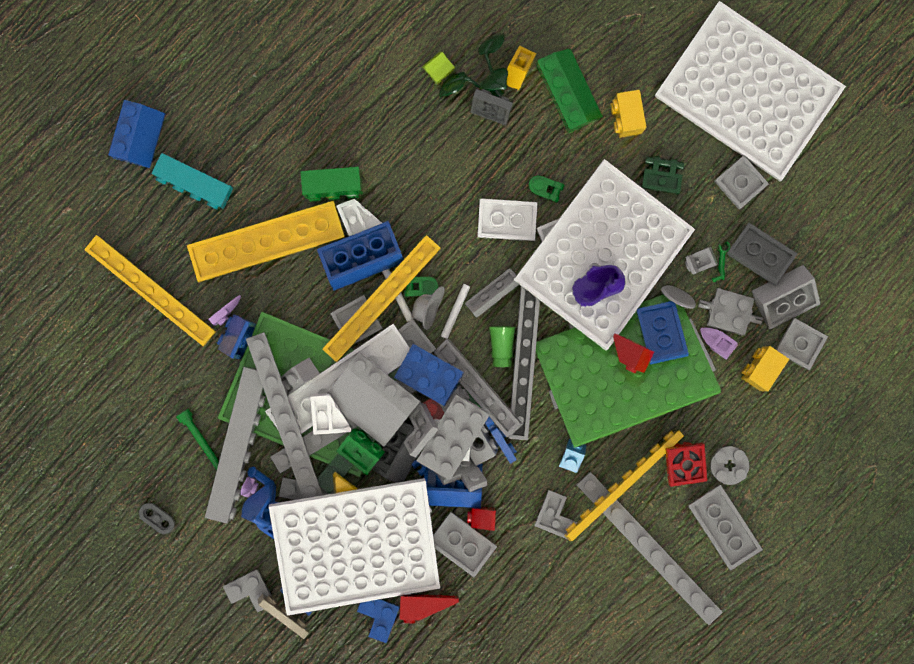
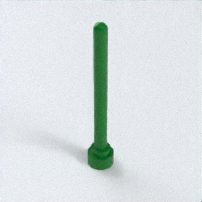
[176,409,219,470]

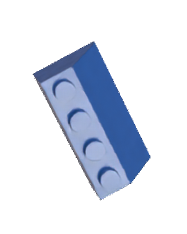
[317,221,404,290]

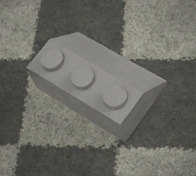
[752,265,820,330]

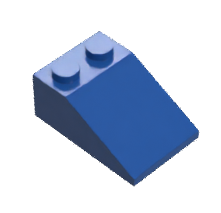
[217,314,256,359]

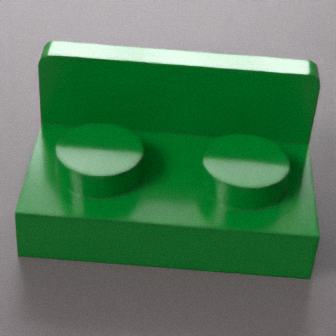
[336,428,385,475]

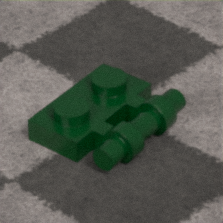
[641,156,684,195]

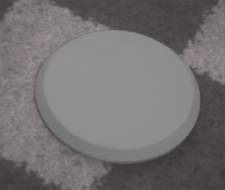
[661,285,696,309]

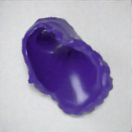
[572,265,626,307]

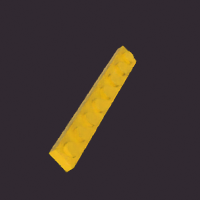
[84,235,216,346]
[323,235,441,362]
[564,430,684,541]

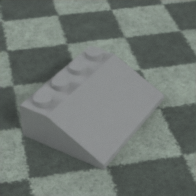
[327,352,420,446]

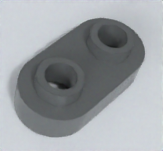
[139,503,175,534]

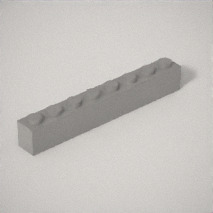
[508,286,540,440]
[205,367,266,523]

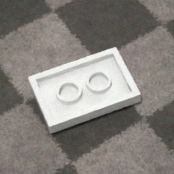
[478,199,537,241]

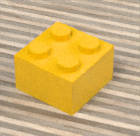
[610,90,646,138]
[741,346,789,392]

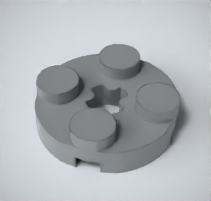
[710,446,749,485]

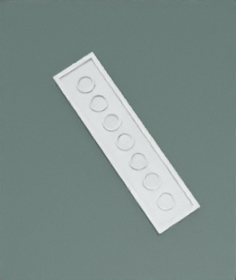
[265,324,410,434]

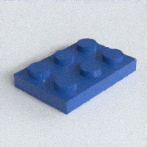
[637,301,689,365]
[394,344,464,406]

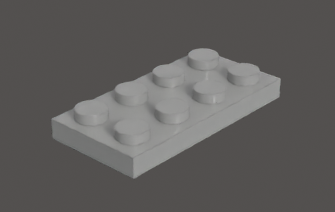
[417,393,490,480]
[687,484,763,571]

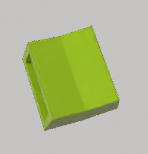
[422,51,455,84]

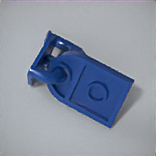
[241,467,279,539]

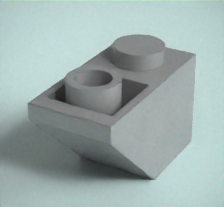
[281,358,320,395]

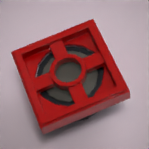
[665,442,707,487]

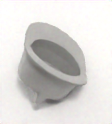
[412,286,445,330]

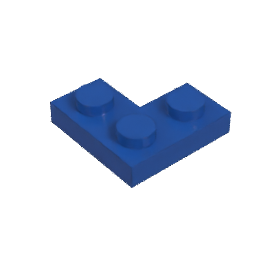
[357,599,400,643]

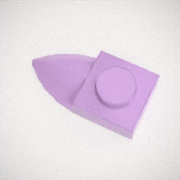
[209,295,241,326]
[700,328,738,360]
[241,477,259,498]

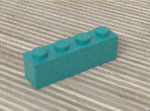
[151,153,233,210]

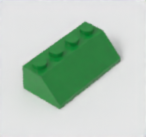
[536,49,603,134]

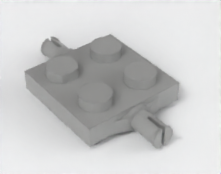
[698,288,763,336]

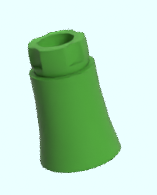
[489,326,516,367]

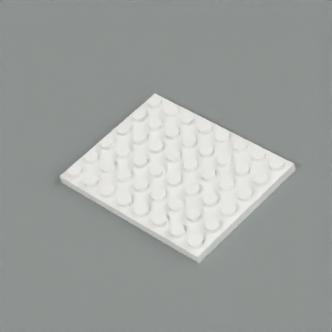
[655,1,846,182]
[514,159,695,350]
[269,478,440,615]

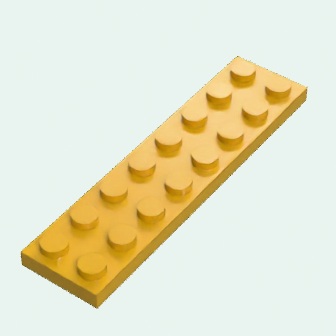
[187,201,345,282]

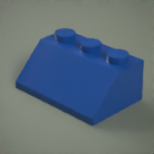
[108,100,166,168]
[424,464,483,508]

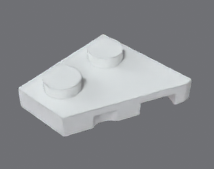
[337,199,382,236]
[310,394,351,435]

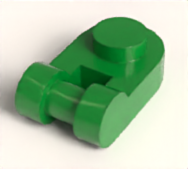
[529,175,565,203]
[404,277,438,297]

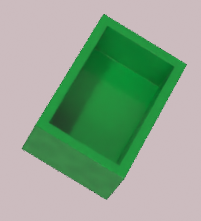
[301,167,363,202]

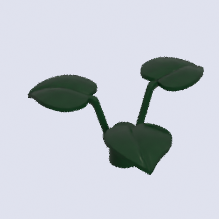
[439,33,508,98]

